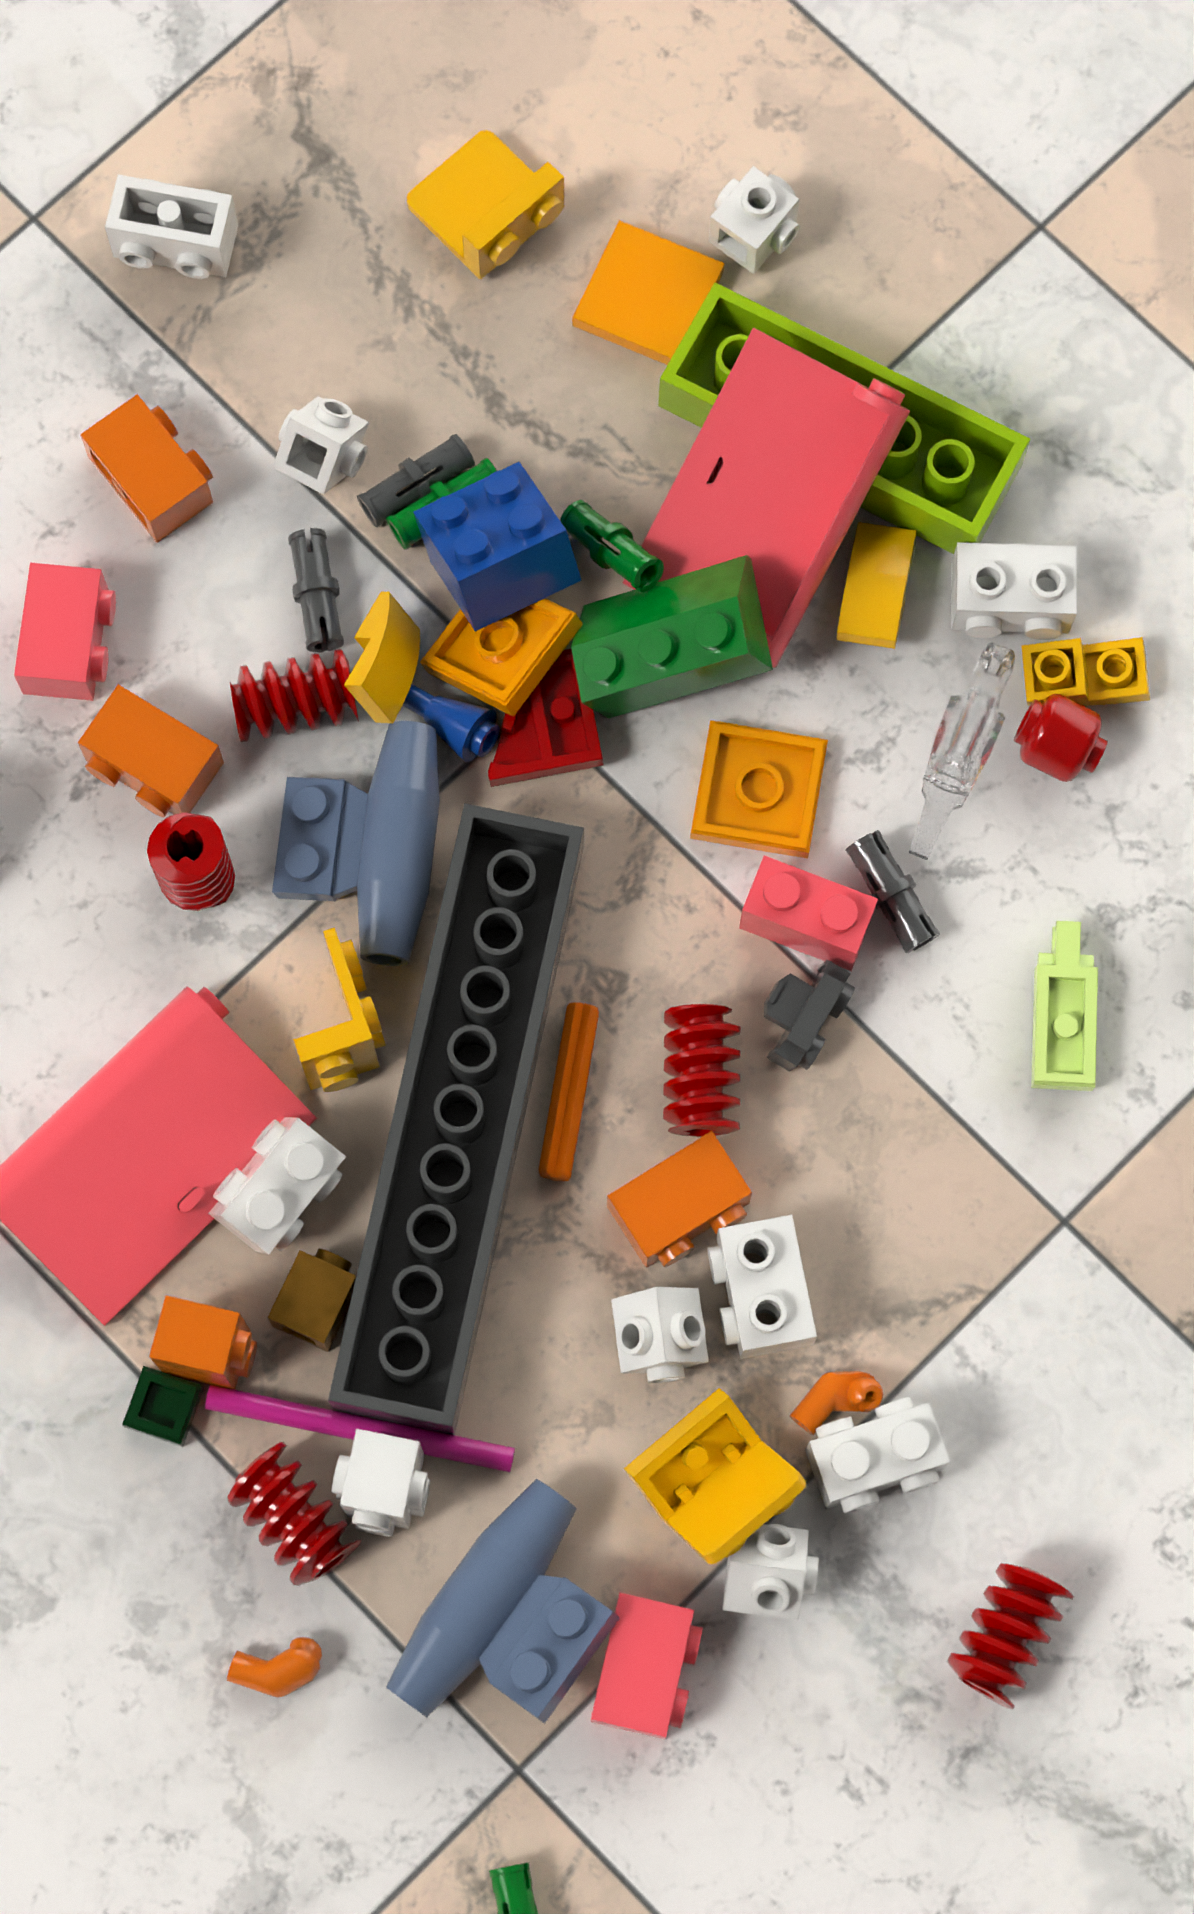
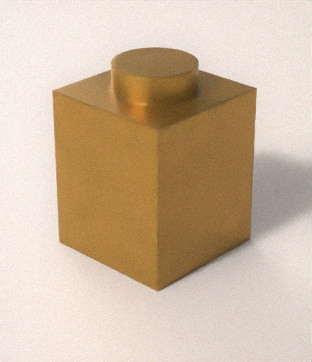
[267,1248,356,1352]

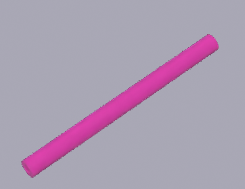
[205,1385,515,1472]

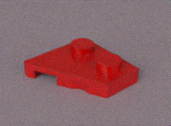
[488,649,604,787]

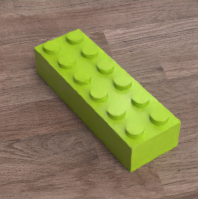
[658,282,1030,554]

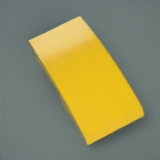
[836,522,917,649]
[344,591,421,724]
[1021,637,1150,706]

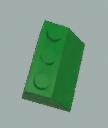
[571,555,773,719]

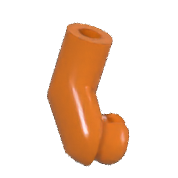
[789,1371,883,1435]
[227,1637,322,1697]

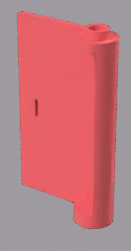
[622,328,910,668]
[0,986,317,1326]

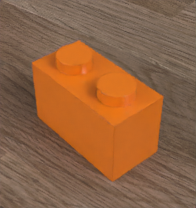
[80,394,213,543]
[78,684,224,818]
[607,1131,752,1268]
[149,1295,257,1390]

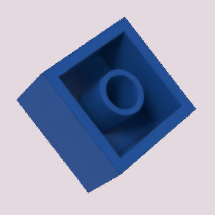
[413,462,582,631]

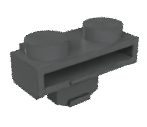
[764,960,855,1072]

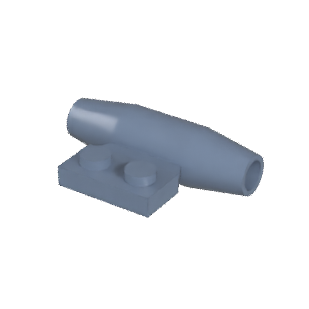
[272,721,440,966]
[386,1479,620,1724]

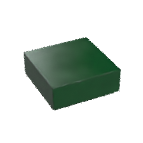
[122,1366,204,1447]

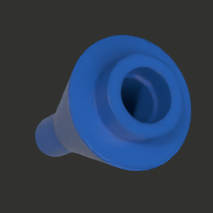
[403,684,500,762]

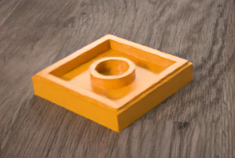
[572,220,725,365]
[420,598,583,717]
[690,720,828,859]

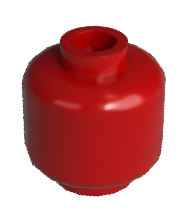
[1014,694,1108,782]

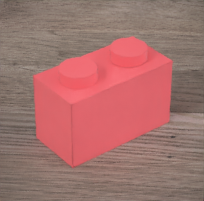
[14,562,116,701]
[739,855,878,971]
[591,1592,703,1739]

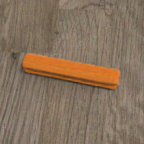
[539,1002,599,1181]

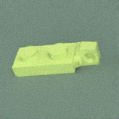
[1031,921,1098,1091]

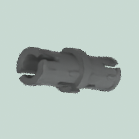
[357,434,475,527]
[288,528,344,653]
[845,830,940,954]

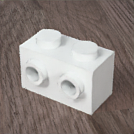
[105,174,238,279]
[951,542,1077,640]
[208,1117,346,1255]
[708,1215,817,1359]
[805,1397,950,1514]
[332,1429,430,1537]

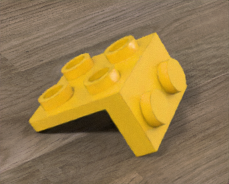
[407,130,564,280]
[293,927,386,1092]
[623,1388,806,1564]

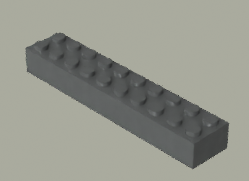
[328,803,584,1435]

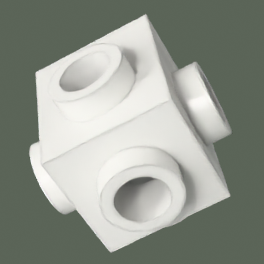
[709,166,800,274]
[272,396,369,495]
[611,1287,709,1383]
[723,1524,819,1620]

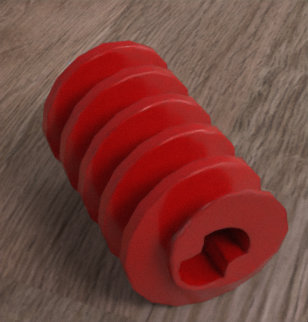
[230,649,359,742]
[147,812,236,911]
[663,1004,741,1137]
[227,1442,362,1586]
[947,1563,1074,1709]

